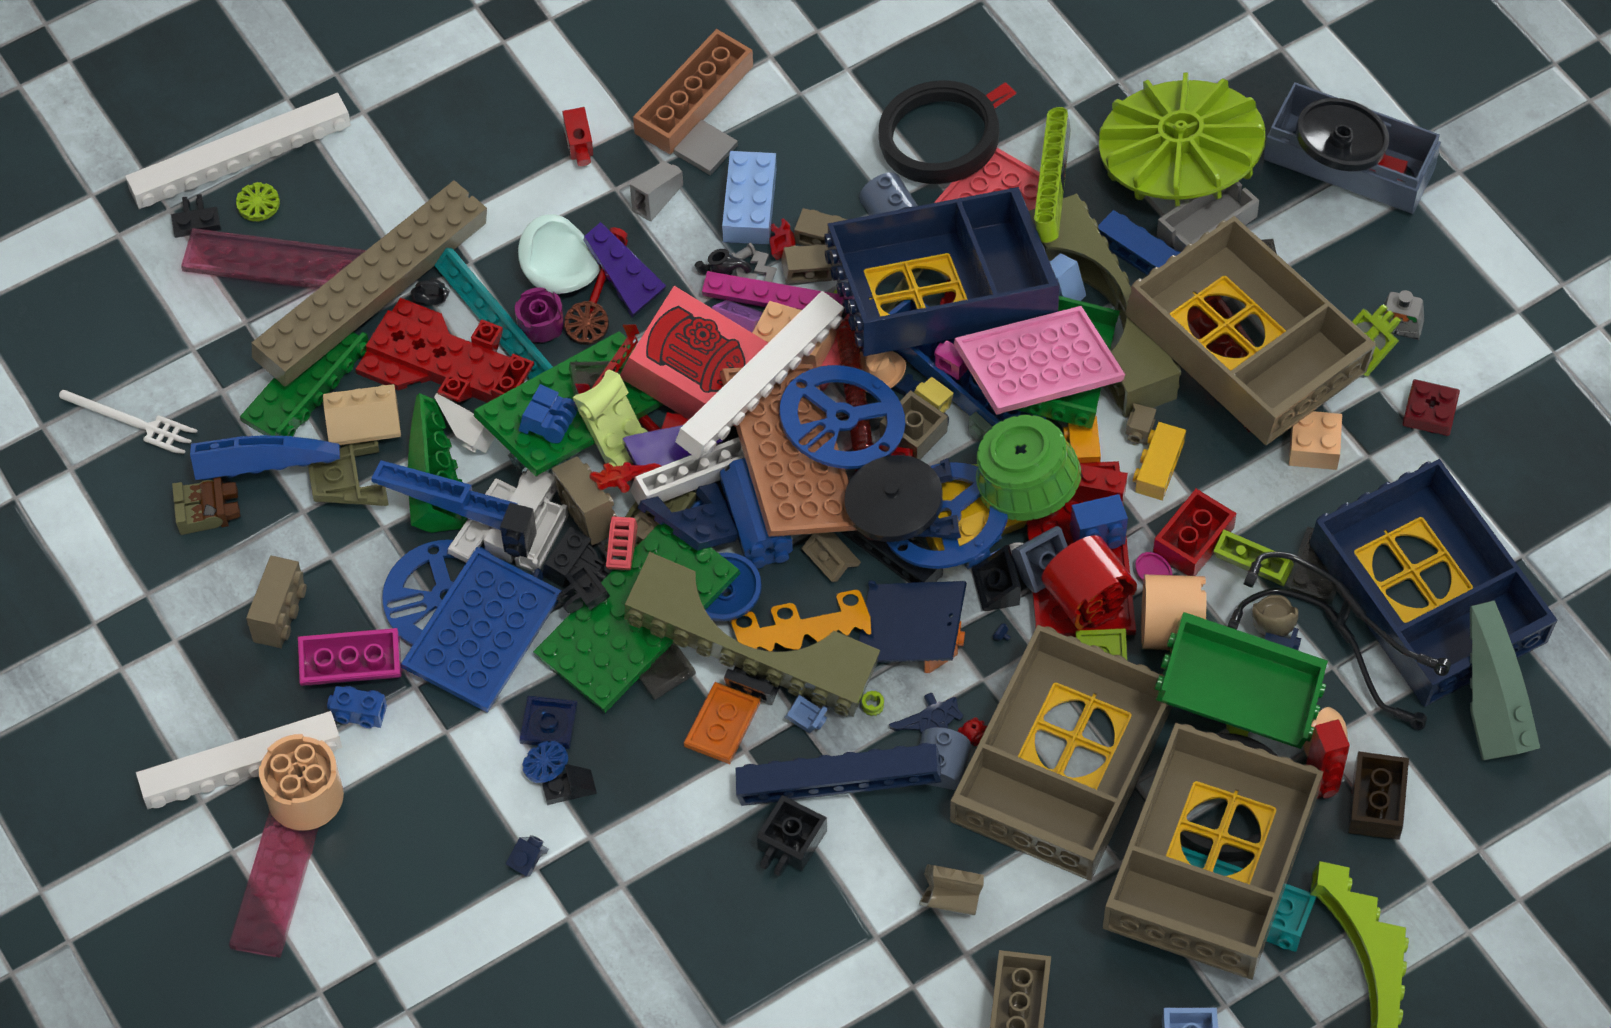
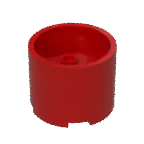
[1042,535,1137,630]

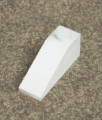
[434,393,495,453]

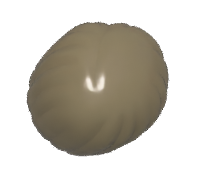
[1252,595,1299,637]

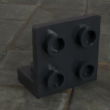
[724,647,780,704]

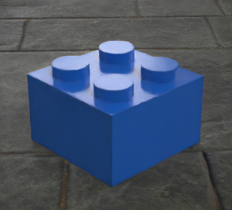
[1070,494,1128,549]

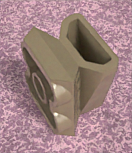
[919,864,984,915]

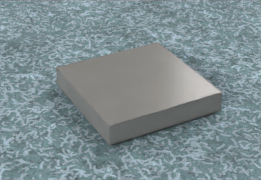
[674,120,738,176]

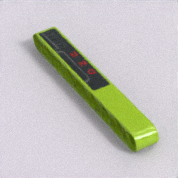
[1034,107,1071,243]

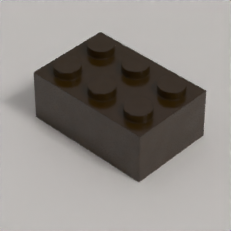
[1348,751,1409,840]

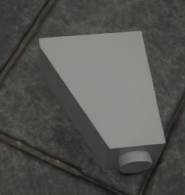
[630,161,683,222]

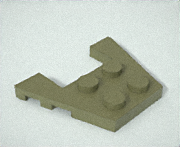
[308,440,389,506]

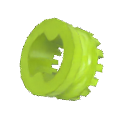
[862,691,884,716]

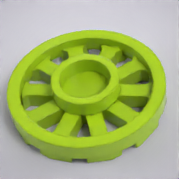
[236,182,280,221]

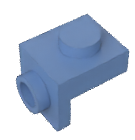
[785,695,828,734]

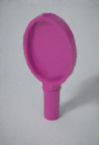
[1135,552,1173,581]

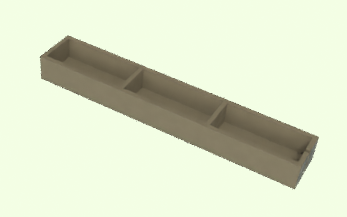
[251,181,487,387]

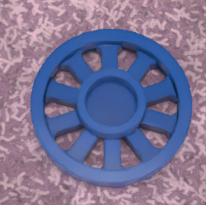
[522,741,568,783]

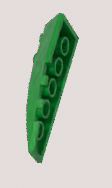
[408,393,467,533]

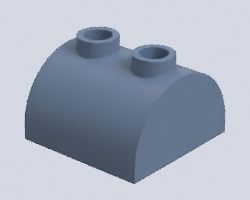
[859,173,918,215]
[1012,526,1068,593]
[919,727,971,790]

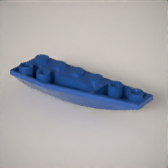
[190,435,340,481]

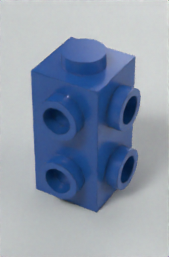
[327,686,387,728]

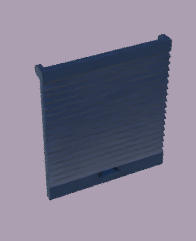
[859,580,967,663]

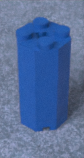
[720,458,793,569]

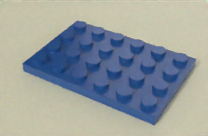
[401,547,561,713]

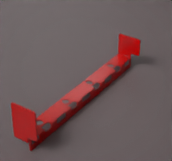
[575,324,640,394]

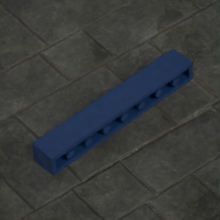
[735,743,941,806]

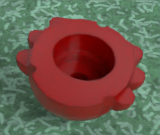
[958,717,987,746]

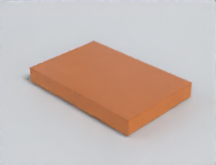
[684,682,761,764]

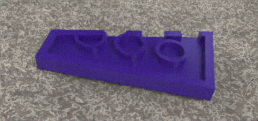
[583,222,666,318]

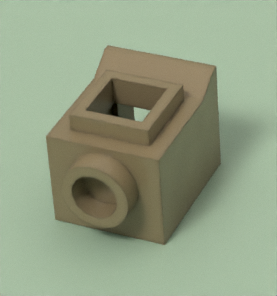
[1125,403,1157,445]

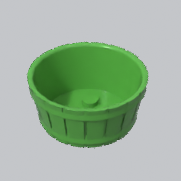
[976,415,1081,521]

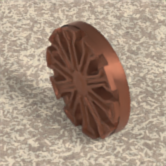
[564,301,609,345]

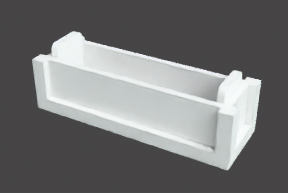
[515,498,569,571]

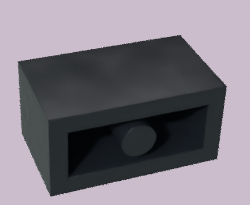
[500,503,537,558]

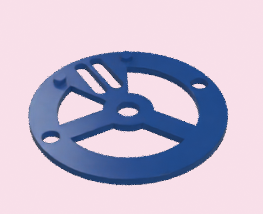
[779,365,905,469]
[887,462,1008,569]
[382,540,494,646]

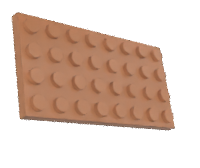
[720,364,857,537]

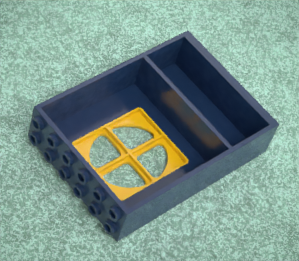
[824,187,1059,356]
[1309,459,1558,707]

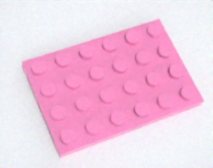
[953,306,1125,415]

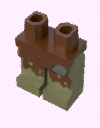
[172,477,241,535]

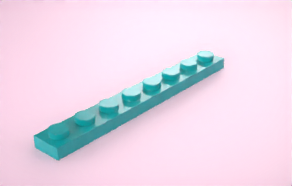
[434,248,553,379]

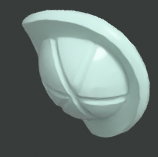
[518,214,601,294]

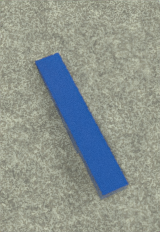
[371,460,518,530]

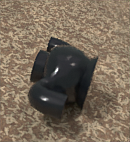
[694,249,752,275]

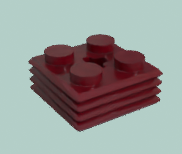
[1403,379,1460,436]

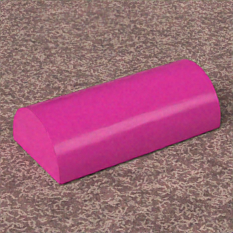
[298,628,402,686]

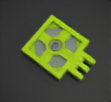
[1352,304,1401,376]

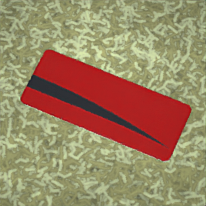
[986,83,1016,108]

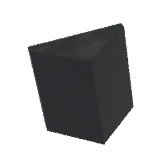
[972,545,1021,611]

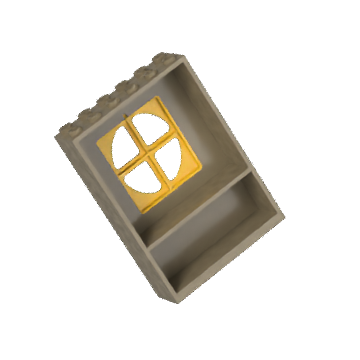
[1125,216,1377,445]
[950,625,1173,881]
[1103,723,1323,980]

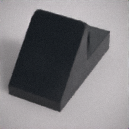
[542,764,597,805]

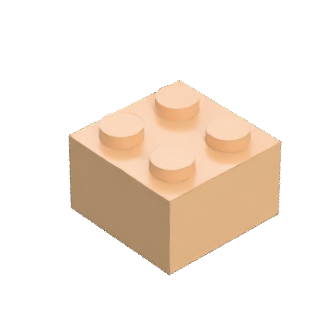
[1289,411,1342,470]

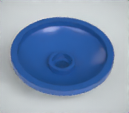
[705,552,762,621]

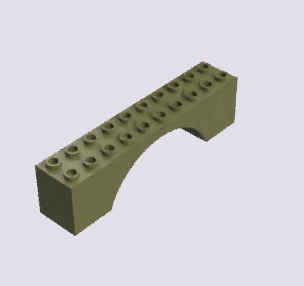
[1029,194,1181,418]
[624,552,880,717]

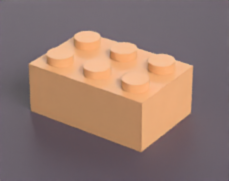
[752,301,836,368]

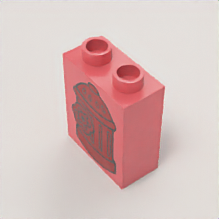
[620,286,768,427]

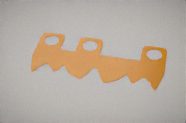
[730,590,871,651]

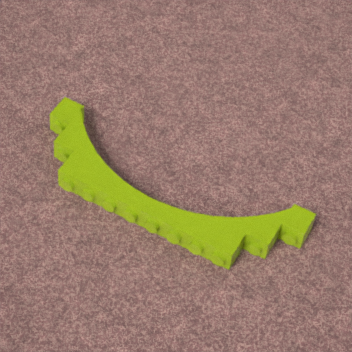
[1310,861,1409,1028]

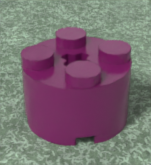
[515,288,564,344]

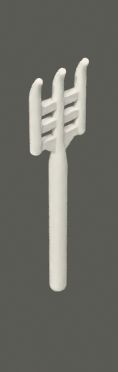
[59,390,198,454]

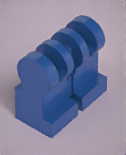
[519,384,578,443]

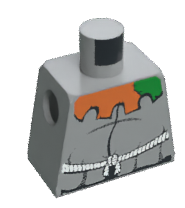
[1382,290,1424,340]

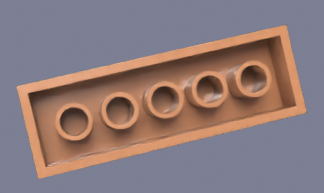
[633,29,753,155]

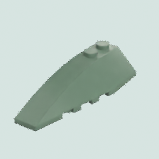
[1470,601,1540,760]

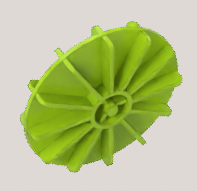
[1099,72,1266,207]

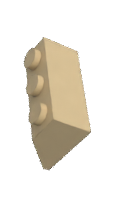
[323,384,401,445]

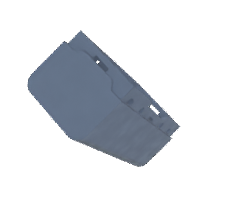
[1264,82,1441,214]

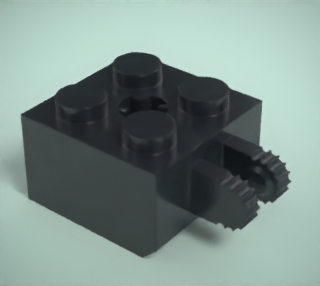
[757,795,827,876]

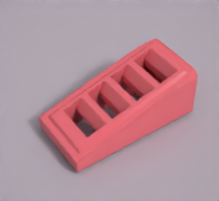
[606,516,638,570]

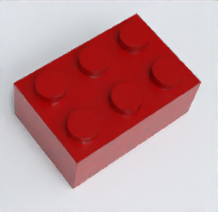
[1153,488,1237,576]

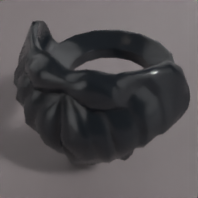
[411,278,450,305]

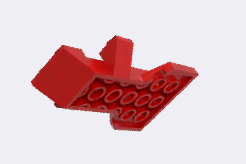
[356,298,534,403]

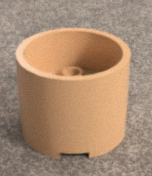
[1141,574,1206,650]
[259,734,344,830]

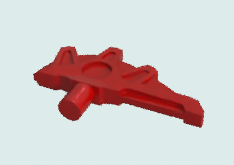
[590,462,662,493]

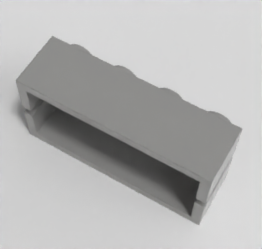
[1157,181,1259,252]

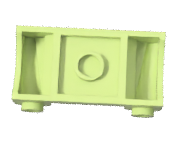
[573,369,648,466]

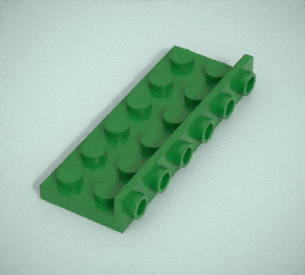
[240,332,369,437]

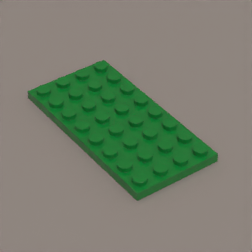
[474,331,664,477]
[533,524,740,713]

